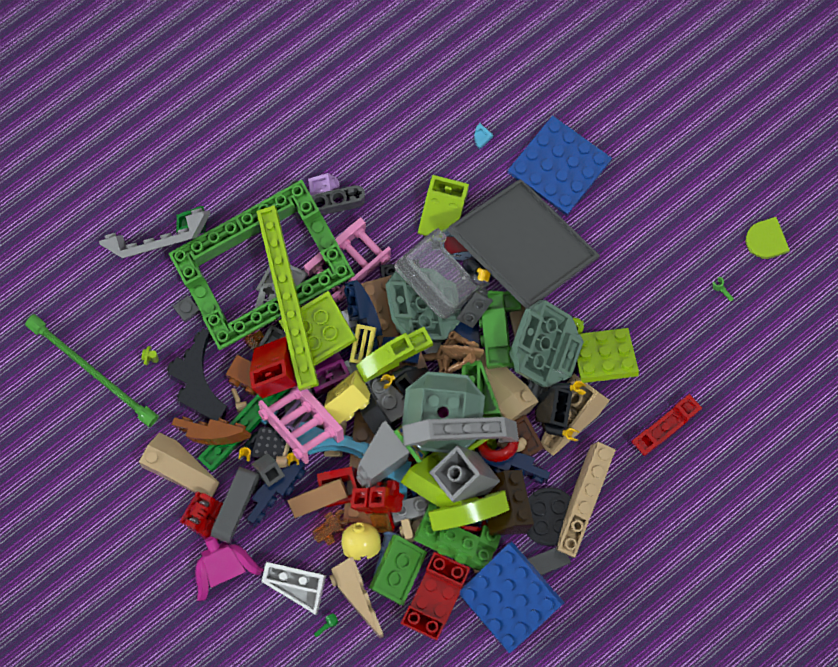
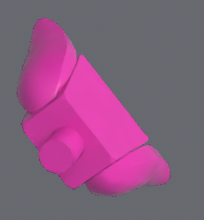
[195,537,264,601]

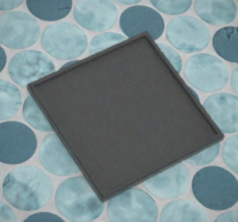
[447,179,600,309]

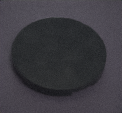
[526,487,571,547]

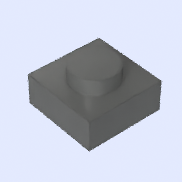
[173,295,200,323]

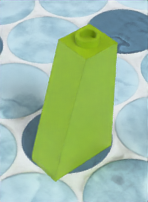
[401,455,479,508]

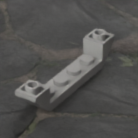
[99,208,210,258]
[402,417,519,446]

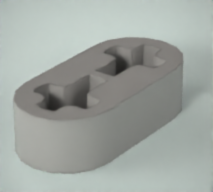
[255,283,277,309]

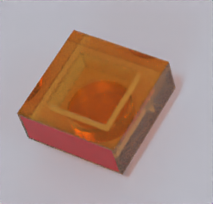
[369,512,395,533]

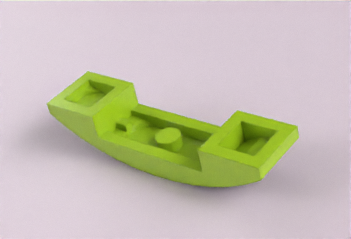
[428,490,509,531]

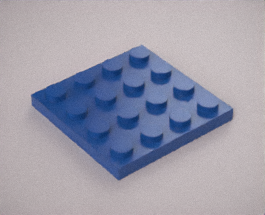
[507,115,612,216]
[459,542,564,654]

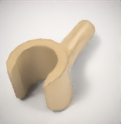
[231,388,247,413]
[276,443,290,468]

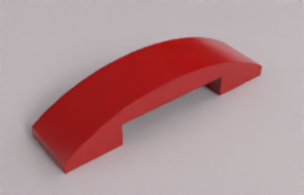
[631,394,702,456]

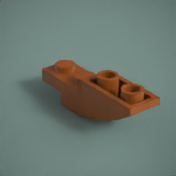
[172,417,251,445]

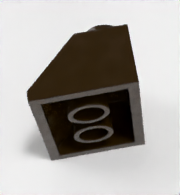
[481,470,534,536]

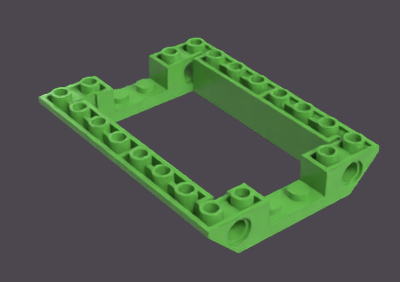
[169,180,355,350]

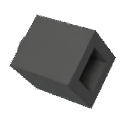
[252,453,284,487]

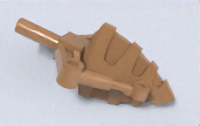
[422,331,484,374]

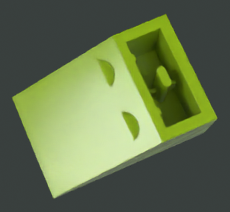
[418,175,469,239]

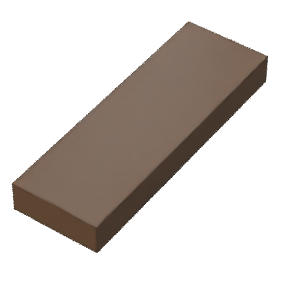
[287,478,349,518]

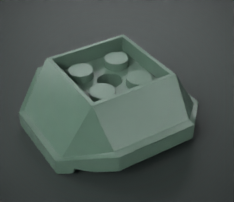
[385,267,461,343]
[509,300,583,387]
[402,372,485,453]

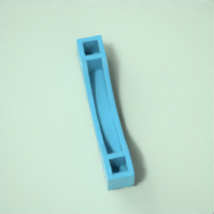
[296,421,412,489]

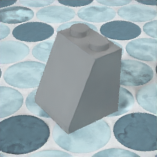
[356,421,409,489]
[430,445,500,502]

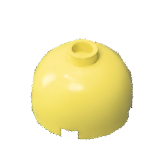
[341,522,381,560]

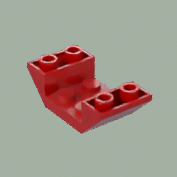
[401,552,471,641]

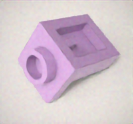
[308,173,340,195]

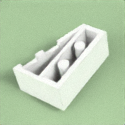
[262,562,326,615]

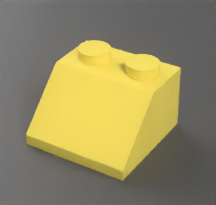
[324,370,370,424]

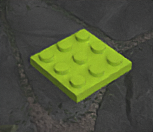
[279,291,357,366]
[576,328,639,383]

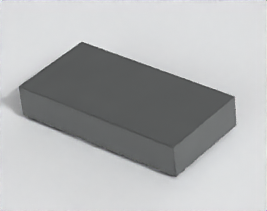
[527,547,571,576]

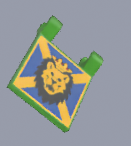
[394,425,430,463]

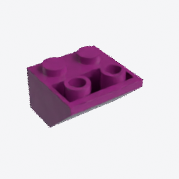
[312,352,350,398]

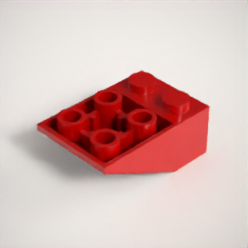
[249,336,297,399]

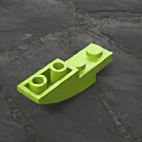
[356,327,433,383]

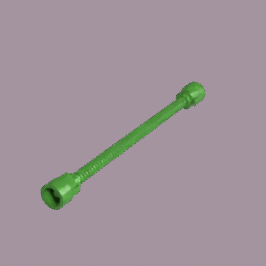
[25,314,159,428]

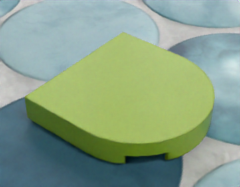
[746,217,790,259]

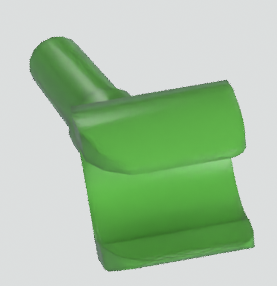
[712,277,734,302]

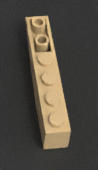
[556,442,616,558]

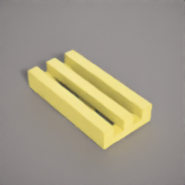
[349,324,376,364]

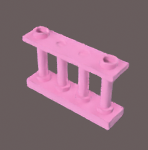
[304,217,391,302]
[258,385,344,464]

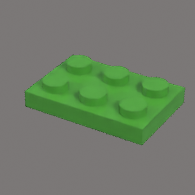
[369,534,427,606]

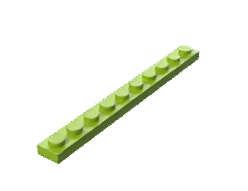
[257,205,319,391]

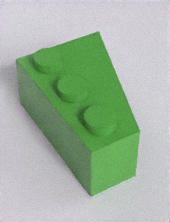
[462,360,503,418]

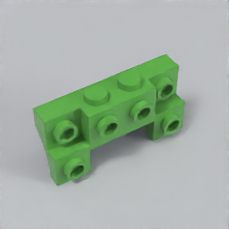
[479,291,522,369]
[414,502,501,571]

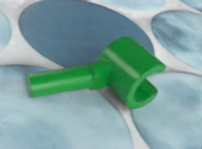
[314,614,338,637]

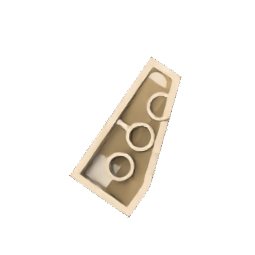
[477,351,539,421]
[541,374,610,456]
[139,432,220,497]
[329,557,383,638]

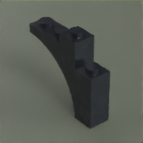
[167,328,229,421]

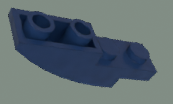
[344,280,383,357]
[478,452,551,484]
[247,461,306,527]

